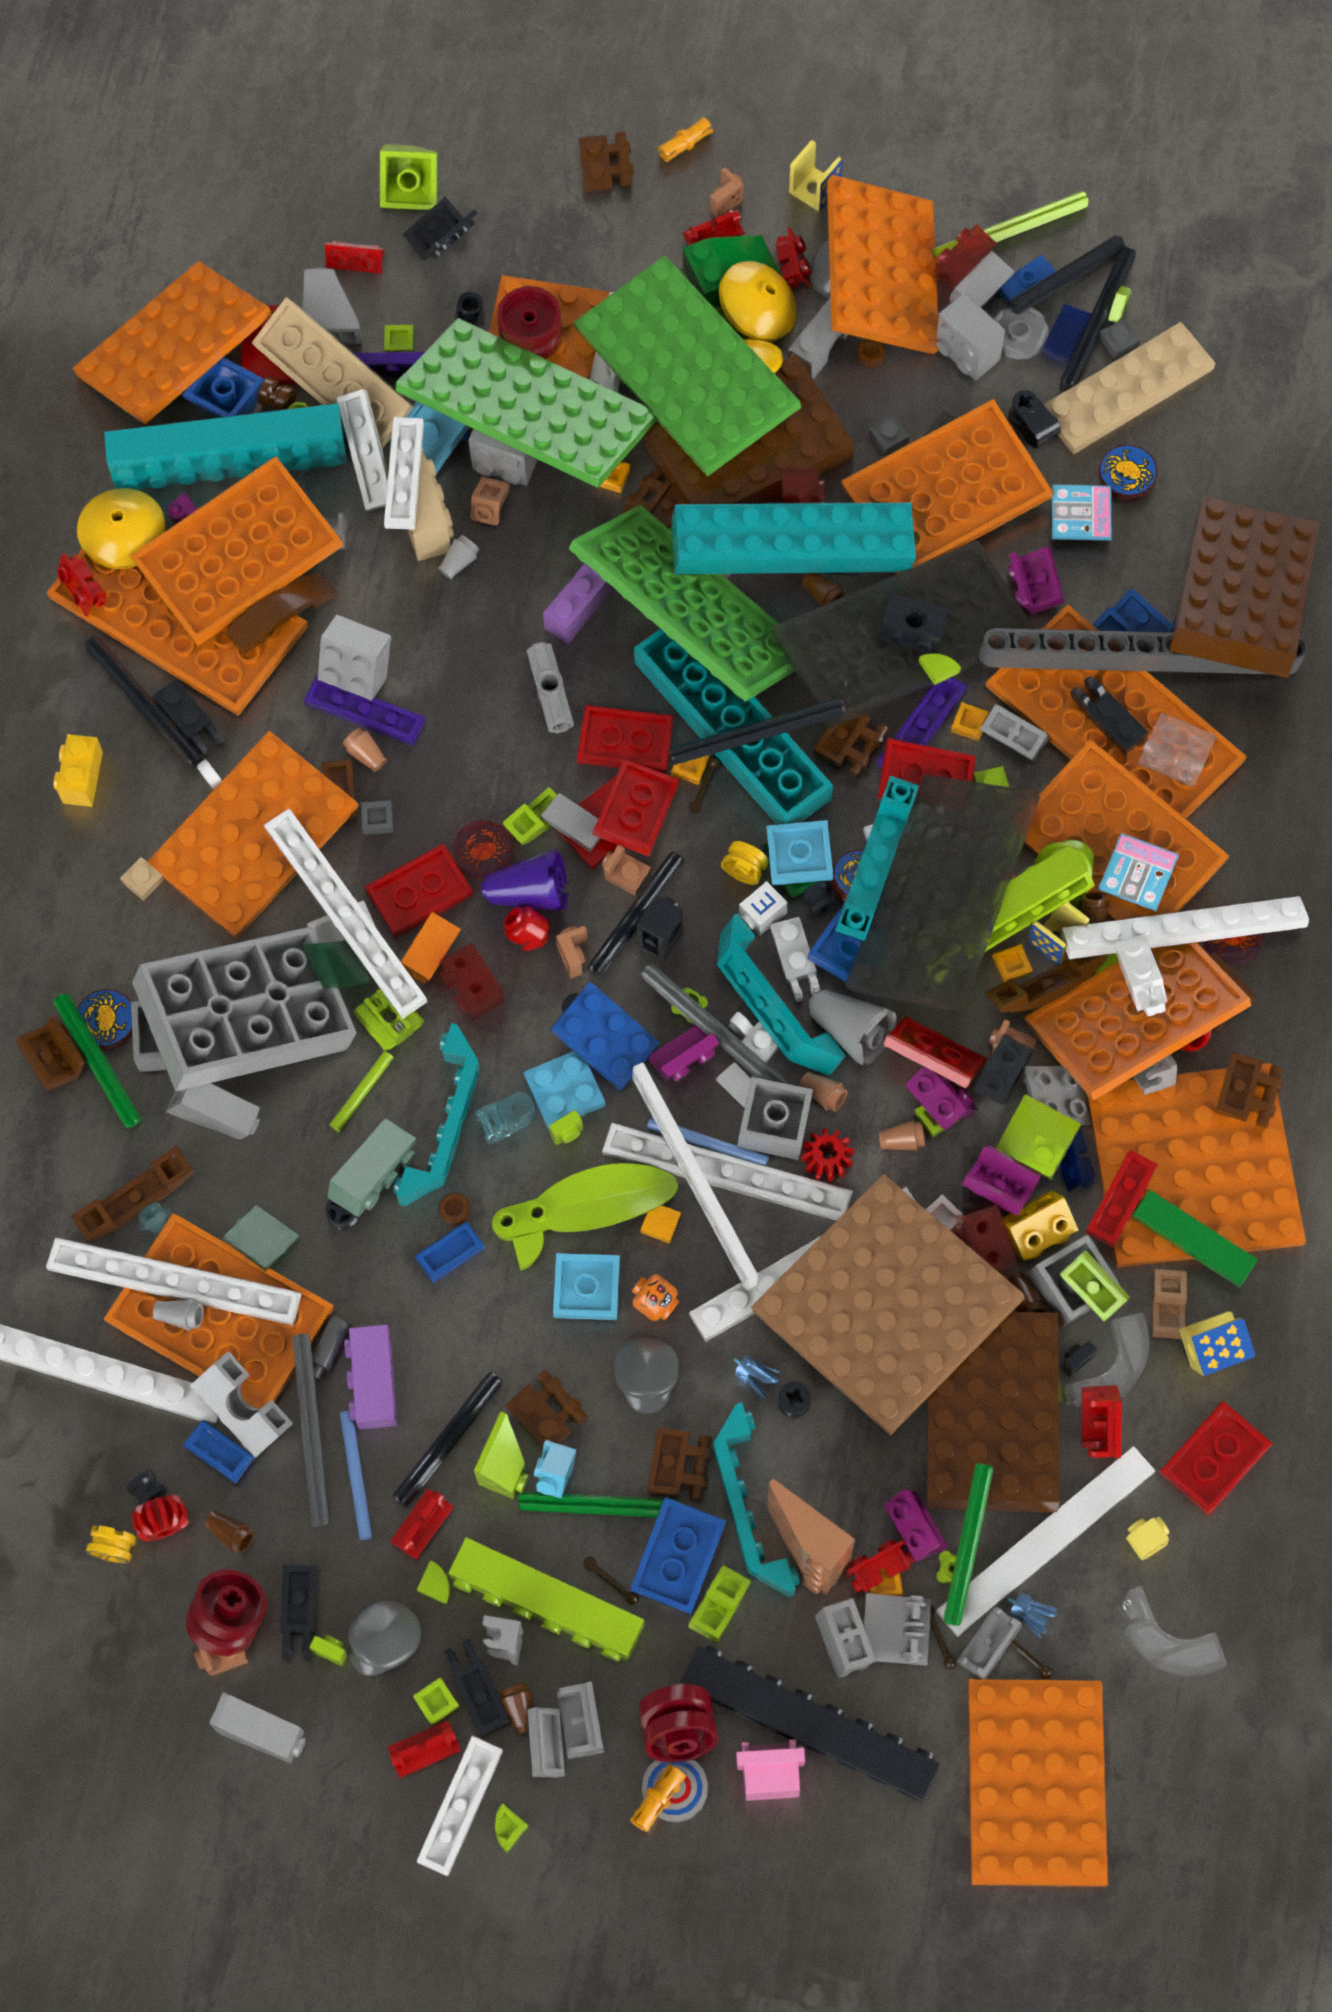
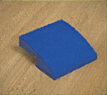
[1092,588,1174,653]

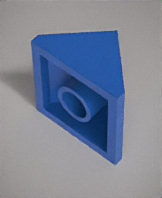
[183,357,264,418]

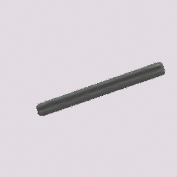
[640,963,788,1084]
[292,1334,329,1527]

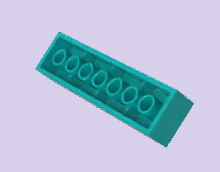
[104,404,348,490]
[671,503,916,574]
[634,629,833,825]

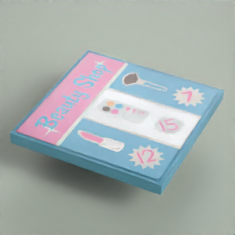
[1052,485,1112,541]
[1098,833,1179,911]

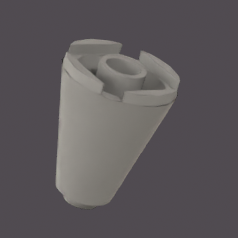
[808,989,897,1065]

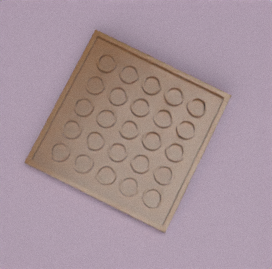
[751,1174,1025,1436]

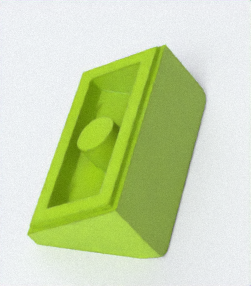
[1059,1250,1130,1321]

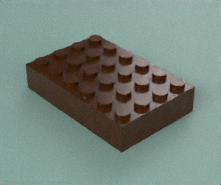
[644,354,855,504]
[1169,496,1319,678]
[926,1312,1060,1512]

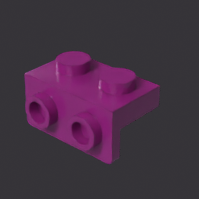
[1008,546,1065,615]
[648,1025,719,1083]
[906,1066,978,1130]
[962,1144,1041,1216]
[884,1489,948,1562]

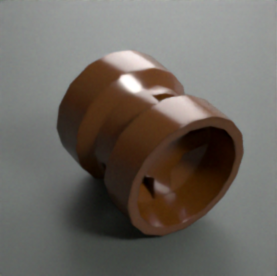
[257,377,297,411]

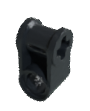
[453,291,485,330]
[1008,390,1061,448]

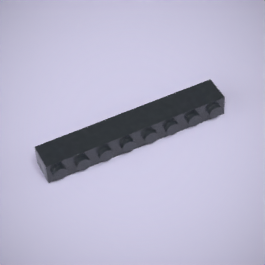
[680,1645,940,1804]

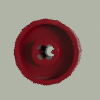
[497,286,563,359]
[185,1569,267,1656]
[638,1684,718,1763]

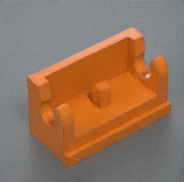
[401,912,461,984]

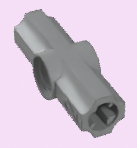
[526,642,574,734]

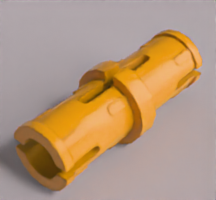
[658,117,713,162]
[630,1764,686,1832]

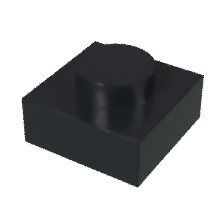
[1062,1340,1097,1378]

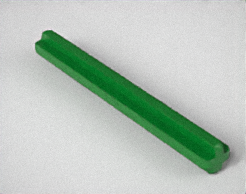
[53,993,141,1128]
[943,1463,993,1626]
[518,1491,679,1517]

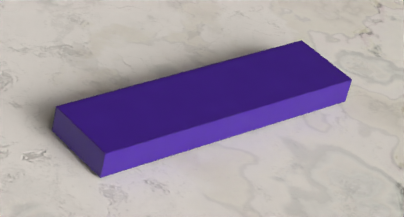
[304,675,426,746]
[876,677,968,768]

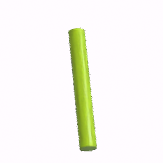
[329,1051,394,1132]

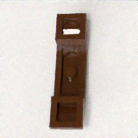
[226,572,337,654]
[985,951,1107,1013]
[71,1146,194,1243]

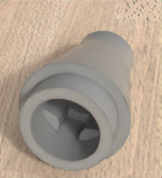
[438,535,480,580]
[153,1299,204,1331]

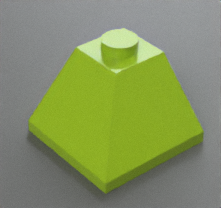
[380,144,437,210]
[996,1094,1081,1179]
[474,1411,529,1500]

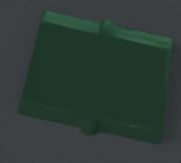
[304,940,371,989]
[223,1205,299,1271]

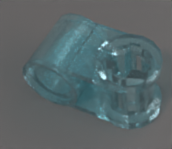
[473,1092,536,1144]

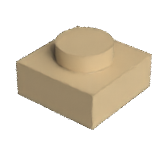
[120,857,165,901]

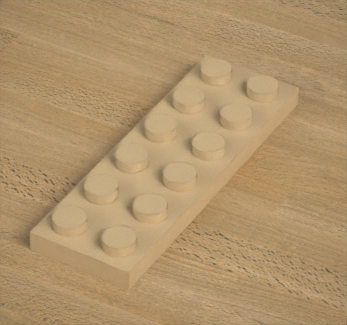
[252,297,415,449]
[1044,322,1215,455]

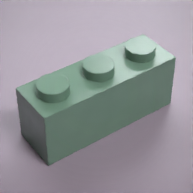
[327,1118,416,1217]

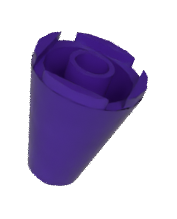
[481,849,569,911]

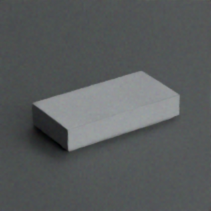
[541,793,601,852]
[527,1707,565,1778]

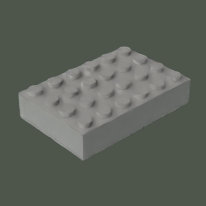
[132,927,357,1091]

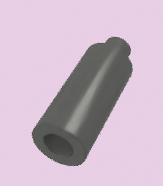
[312,1316,352,1380]

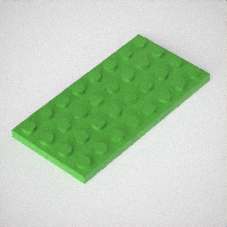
[573,255,801,477]
[396,318,657,488]
[569,505,814,702]

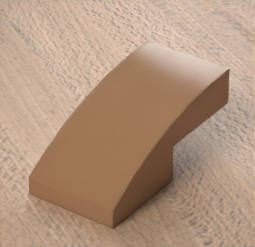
[1152,1269,1187,1339]

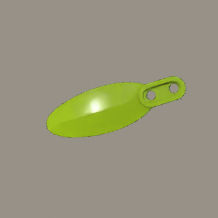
[492,1163,678,1241]

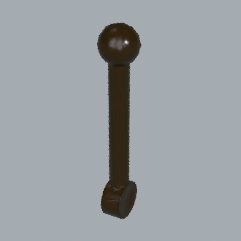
[689,756,721,814]
[583,1557,639,1605]
[930,1605,957,1670]
[1010,1639,1053,1679]

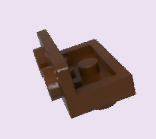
[15,1015,85,1091]

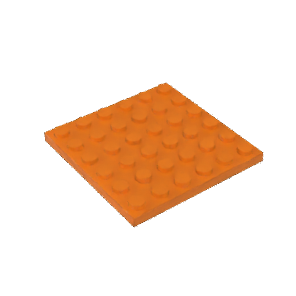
[1086,1063,1306,1268]

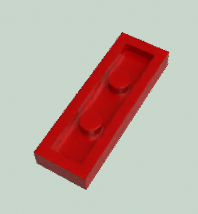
[1085,1150,1158,1248]

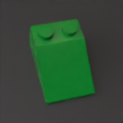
[683,235,781,308]

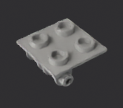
[1023,1066,1091,1126]
[863,1593,931,1666]

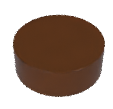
[856,339,885,369]
[438,1192,471,1226]

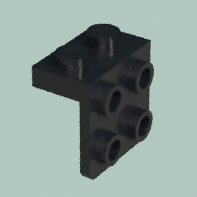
[402,196,478,261]

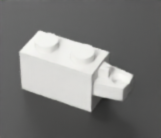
[1115,934,1167,1016]

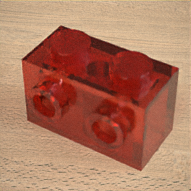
[934,224,997,291]
[782,468,824,504]
[439,943,505,1020]
[954,1204,1018,1272]

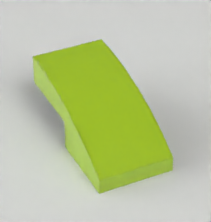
[502,787,557,846]
[688,1565,751,1644]

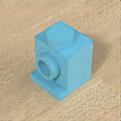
[534,1440,576,1499]

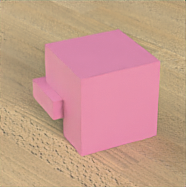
[736,1739,805,1801]

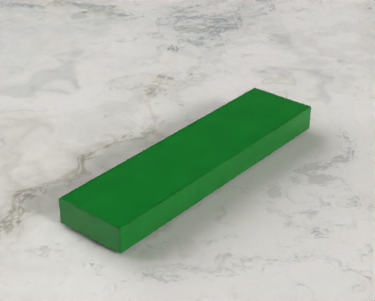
[1132,1190,1258,1288]

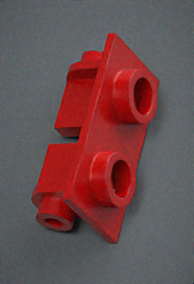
[681,209,745,245]
[775,227,812,289]
[325,240,385,274]
[57,553,107,617]
[390,1488,454,1560]
[845,1539,914,1593]
[387,1720,461,1778]

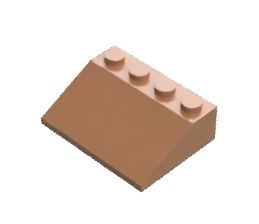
[767,1479,855,1596]

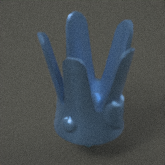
[734,1354,782,1398]
[1007,1593,1057,1638]

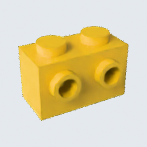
[53,734,103,807]
[998,1190,1079,1261]

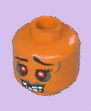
[631,1274,679,1321]

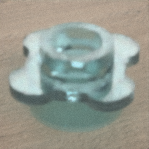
[138,1203,173,1233]

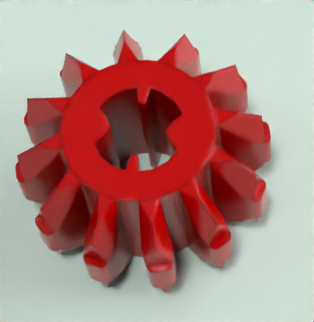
[801,1128,855,1183]
[131,1495,189,1542]

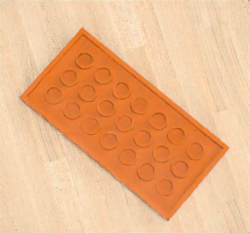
[47,516,308,716]
[986,604,1247,819]

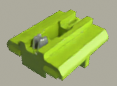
[353,988,424,1051]

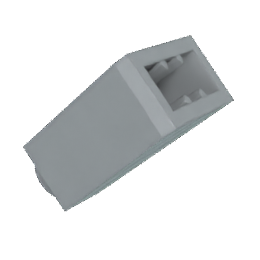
[303,267,362,344]
[166,1083,260,1140]
[209,1692,306,1763]

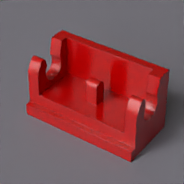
[1081,1385,1122,1458]

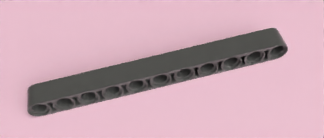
[979,628,1307,674]

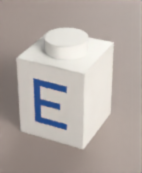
[739,881,787,936]

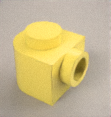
[1126,1517,1170,1561]

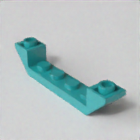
[835,776,919,941]
[717,913,846,1075]
[394,1023,480,1206]
[713,1403,800,1597]

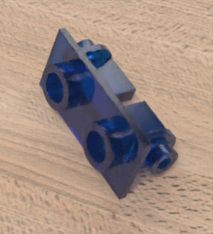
[1060,1129,1096,1192]

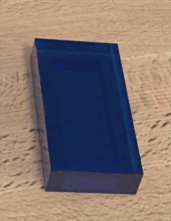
[1041,303,1091,364]

